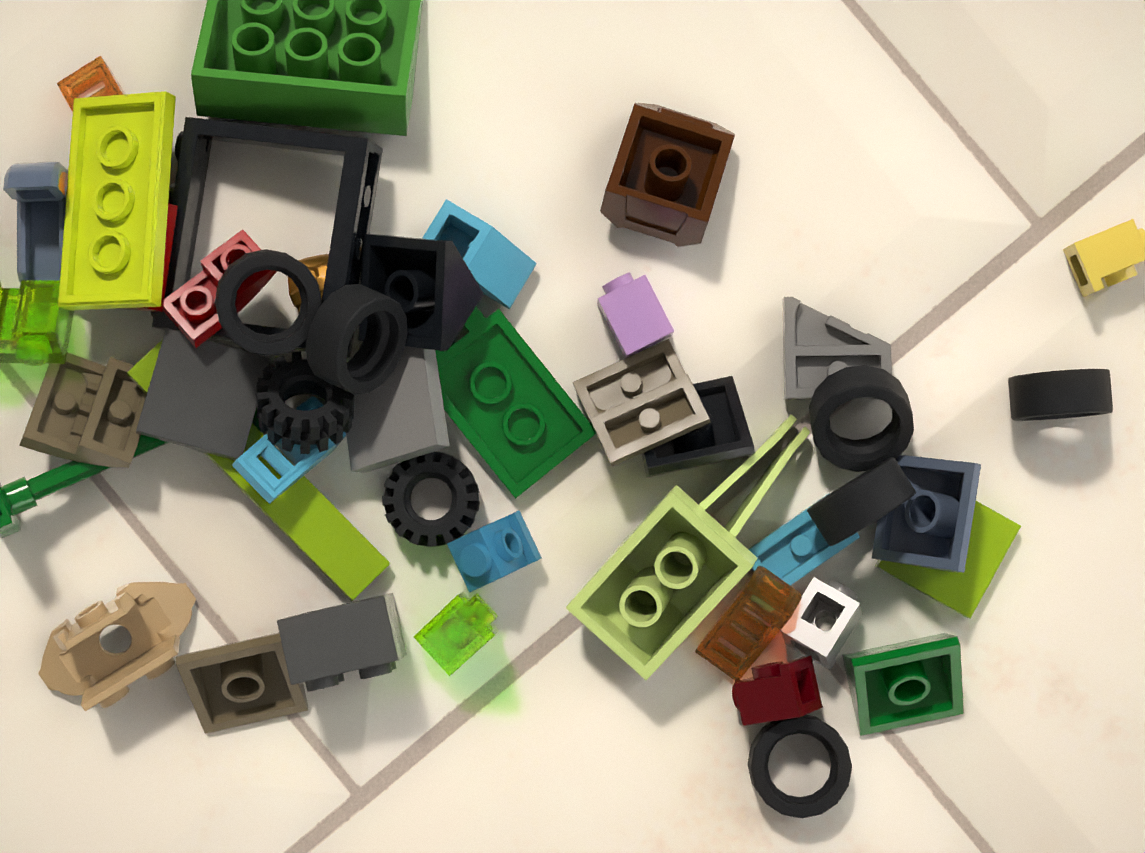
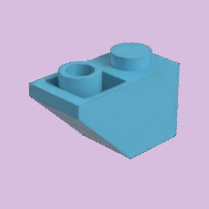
[423,199,537,310]

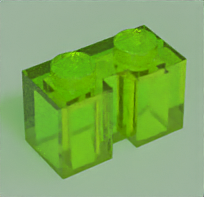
[0,280,74,366]

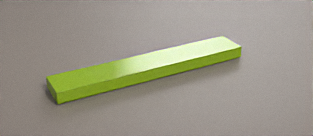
[127,339,391,602]

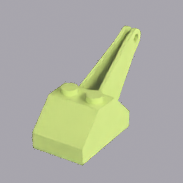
[566,414,811,680]

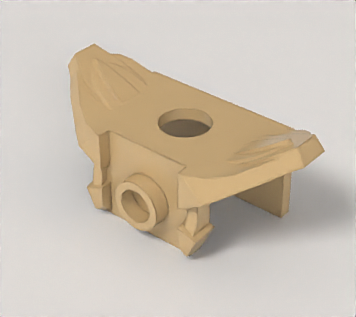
[38,582,196,711]

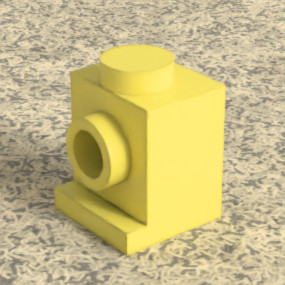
[1063,219,1145,297]

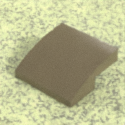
[572,339,711,467]
[19,348,146,468]

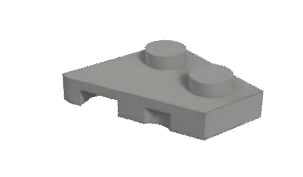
[782,297,892,400]

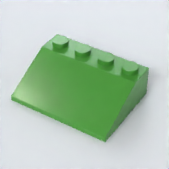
[191,0,423,136]

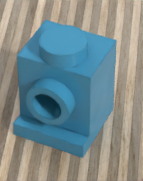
[447,510,542,593]

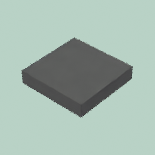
[136,328,270,461]

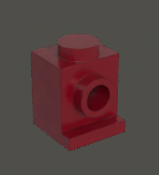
[732,655,823,726]

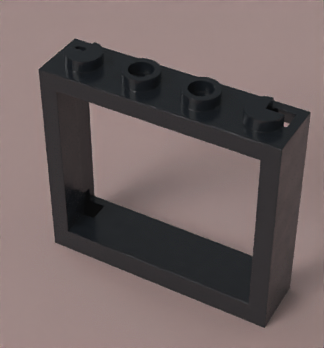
[150,117,383,358]

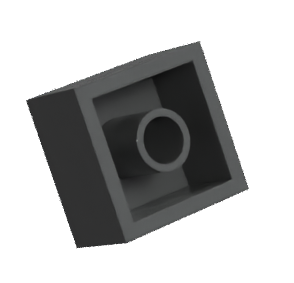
[277,593,407,692]

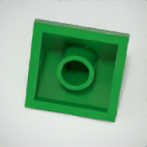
[842,633,964,736]

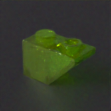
[414,592,499,676]

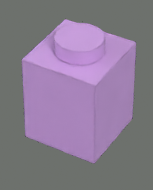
[597,272,674,358]

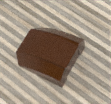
[600,103,735,247]

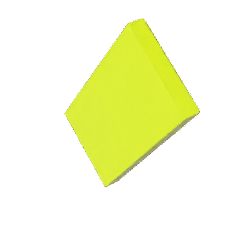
[58,91,176,310]

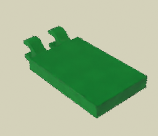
[435,306,596,499]

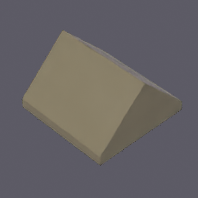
[176,632,308,734]

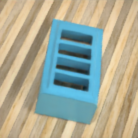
[232,396,346,504]

